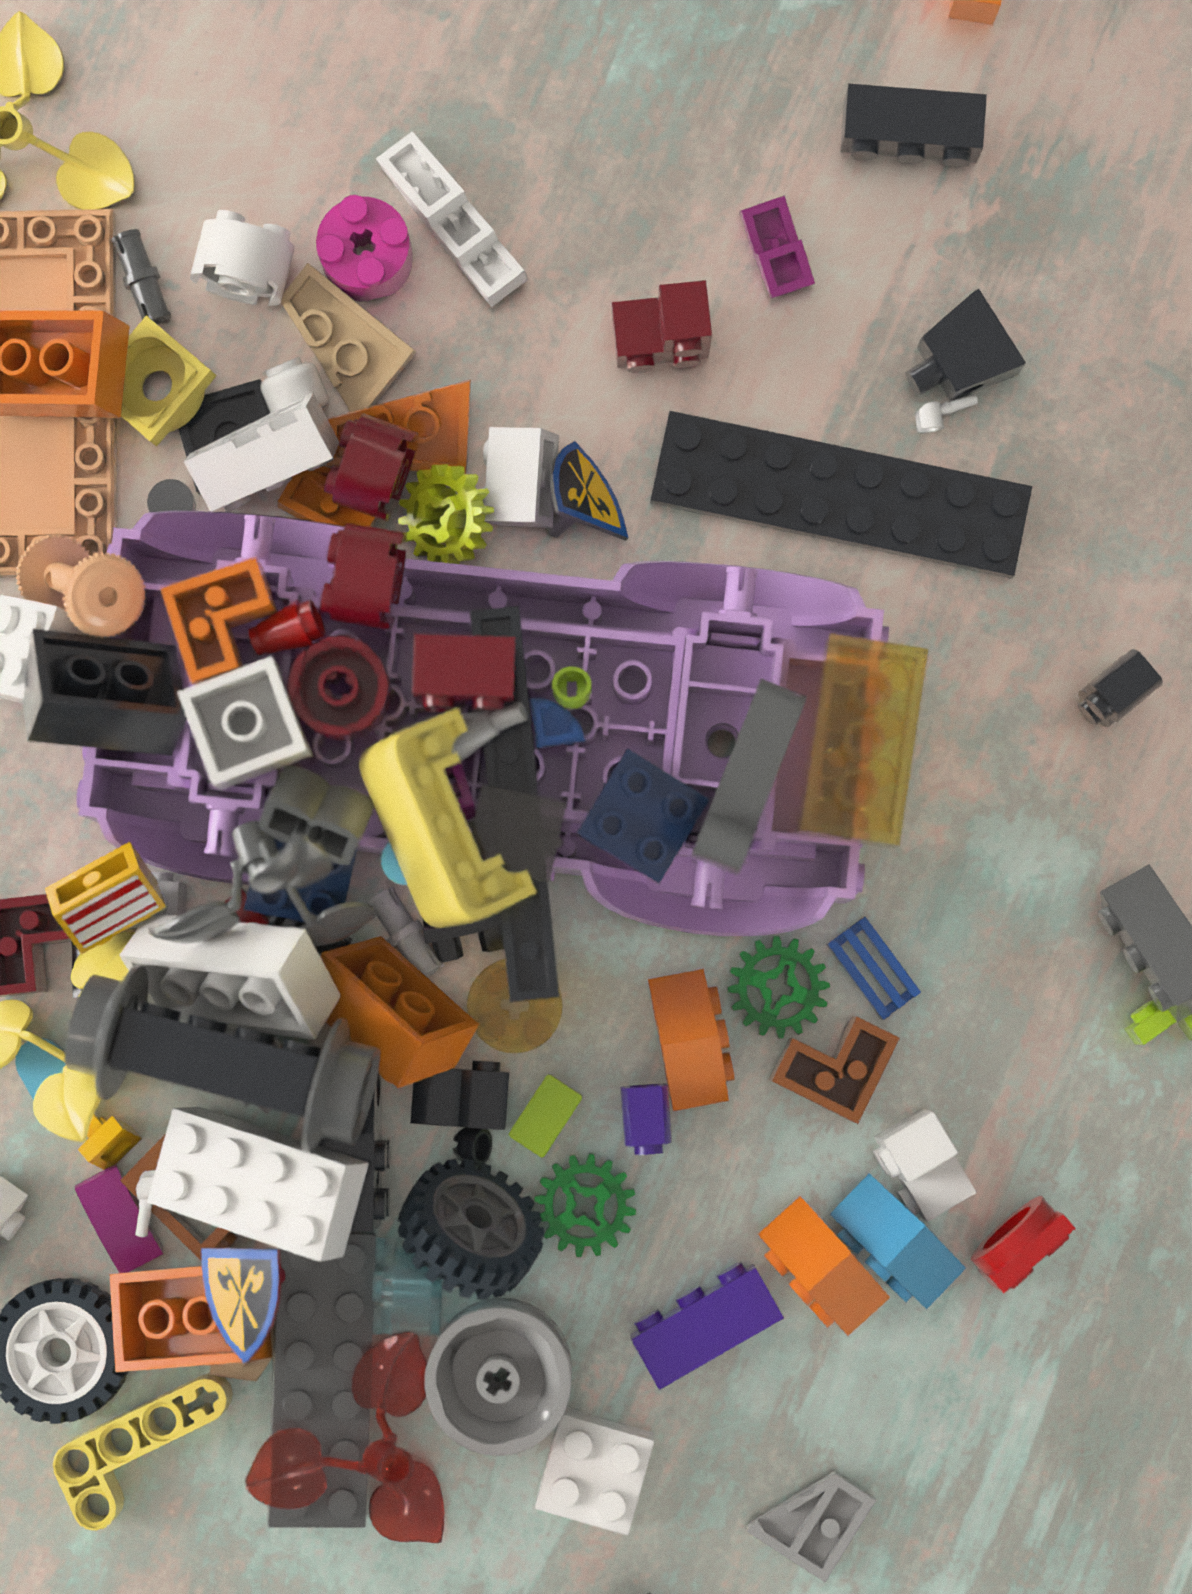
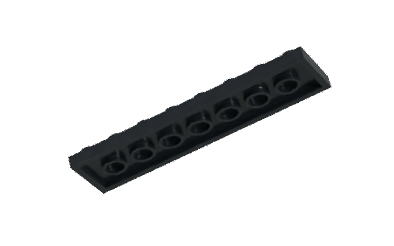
[650,410,1033,579]

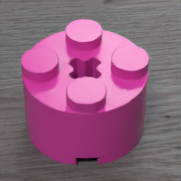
[316,195,413,302]

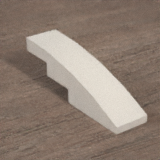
[376,131,528,307]

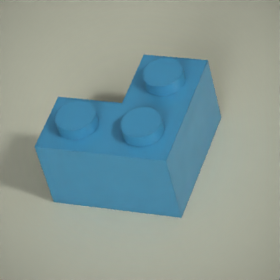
[830,1173,966,1309]

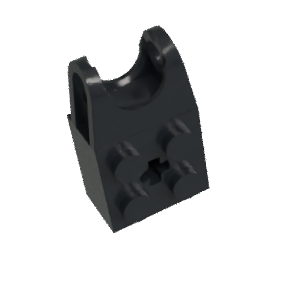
[318,1072,391,1232]

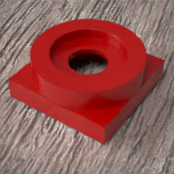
[971,1196,1076,1293]

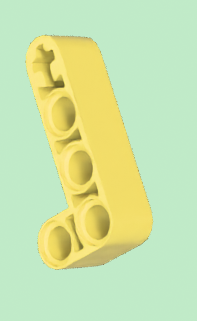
[52,1373,233,1531]

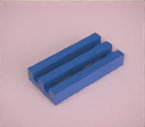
[826,917,921,1020]

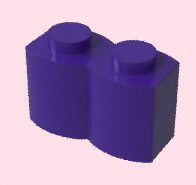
[620,1083,672,1155]

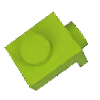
[1124,1000,1192,1045]

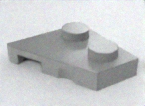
[746,1471,876,1582]

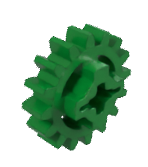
[727,936,830,1039]
[534,1153,636,1258]

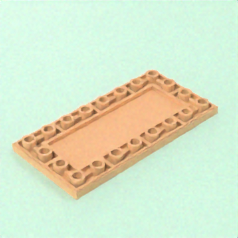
[0,209,117,578]

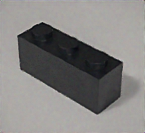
[840,83,987,167]

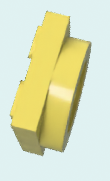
[121,315,217,447]

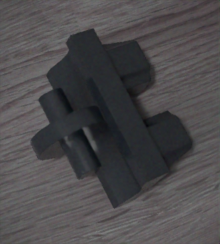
[422,910,504,963]

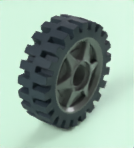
[398,1159,544,1300]

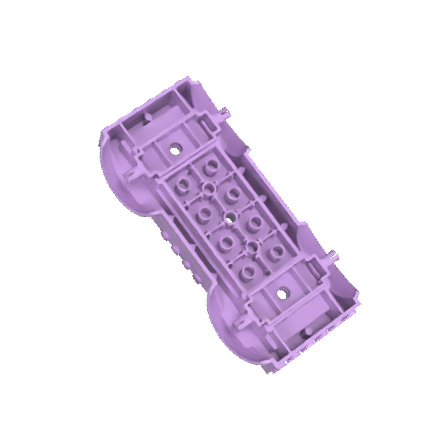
[77,511,889,936]

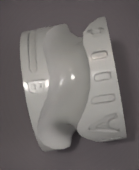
[425,1298,572,1456]

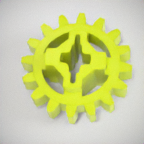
[398,464,494,564]

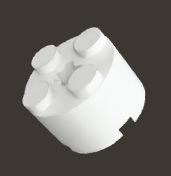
[190,210,294,306]

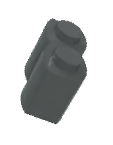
[258,766,375,864]

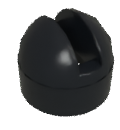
[453,1127,492,1166]

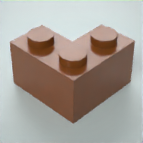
[768,1016,900,1124]

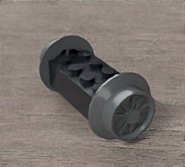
[65,965,380,1154]

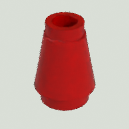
[248,599,325,656]

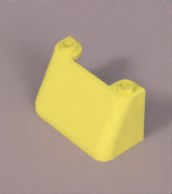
[359,708,537,928]

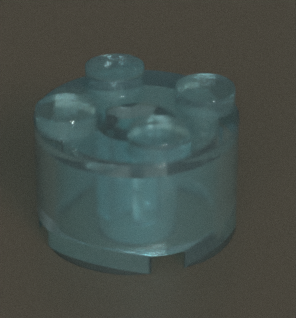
[372,1237,442,1336]

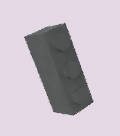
[1098,864,1192,1022]

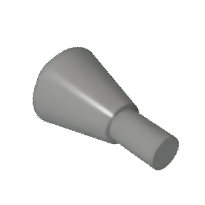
[452,702,528,762]

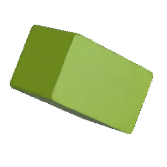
[509,1074,582,1158]

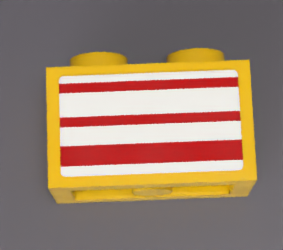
[45,841,166,954]

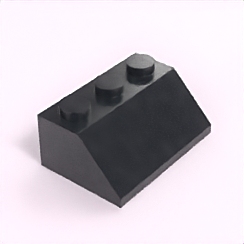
[23,628,187,756]

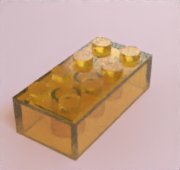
[796,634,929,849]

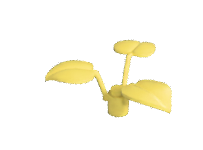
[0,11,135,210]
[0,932,135,1142]

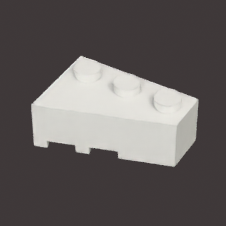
[184,392,339,512]

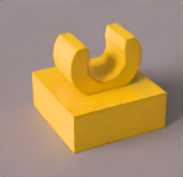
[78,1114,142,1170]

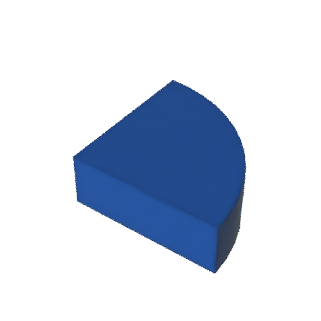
[530,698,585,749]

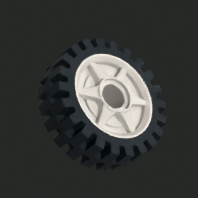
[0,1278,129,1424]

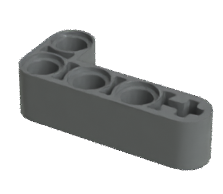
[691,678,807,875]

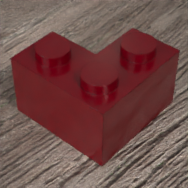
[612,280,712,373]
[412,634,515,714]
[0,894,71,997]

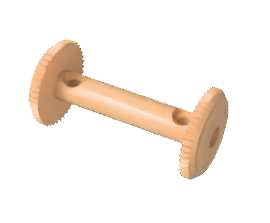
[16,534,146,638]

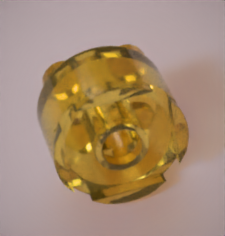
[467,959,563,1053]

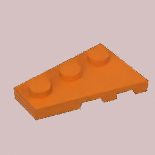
[327,379,471,474]

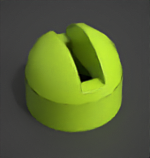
[552,666,592,709]

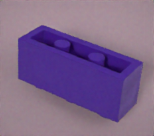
[630,1262,784,1390]

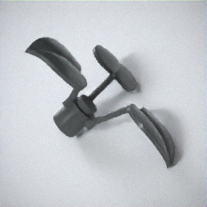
[149,820,375,946]

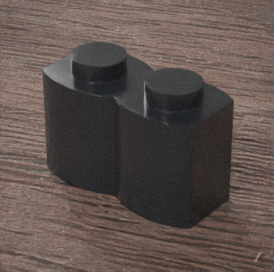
[1078,649,1163,727]
[410,1060,509,1130]

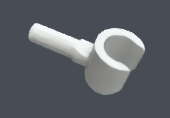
[915,393,978,433]
[136,1170,156,1237]

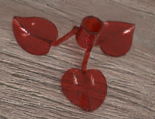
[245,1331,444,1543]

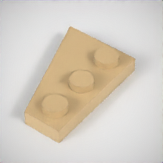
[281,263,417,412]

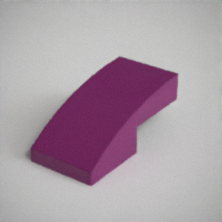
[739,195,815,299]
[75,1163,163,1273]

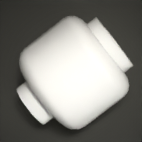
[260,357,329,413]

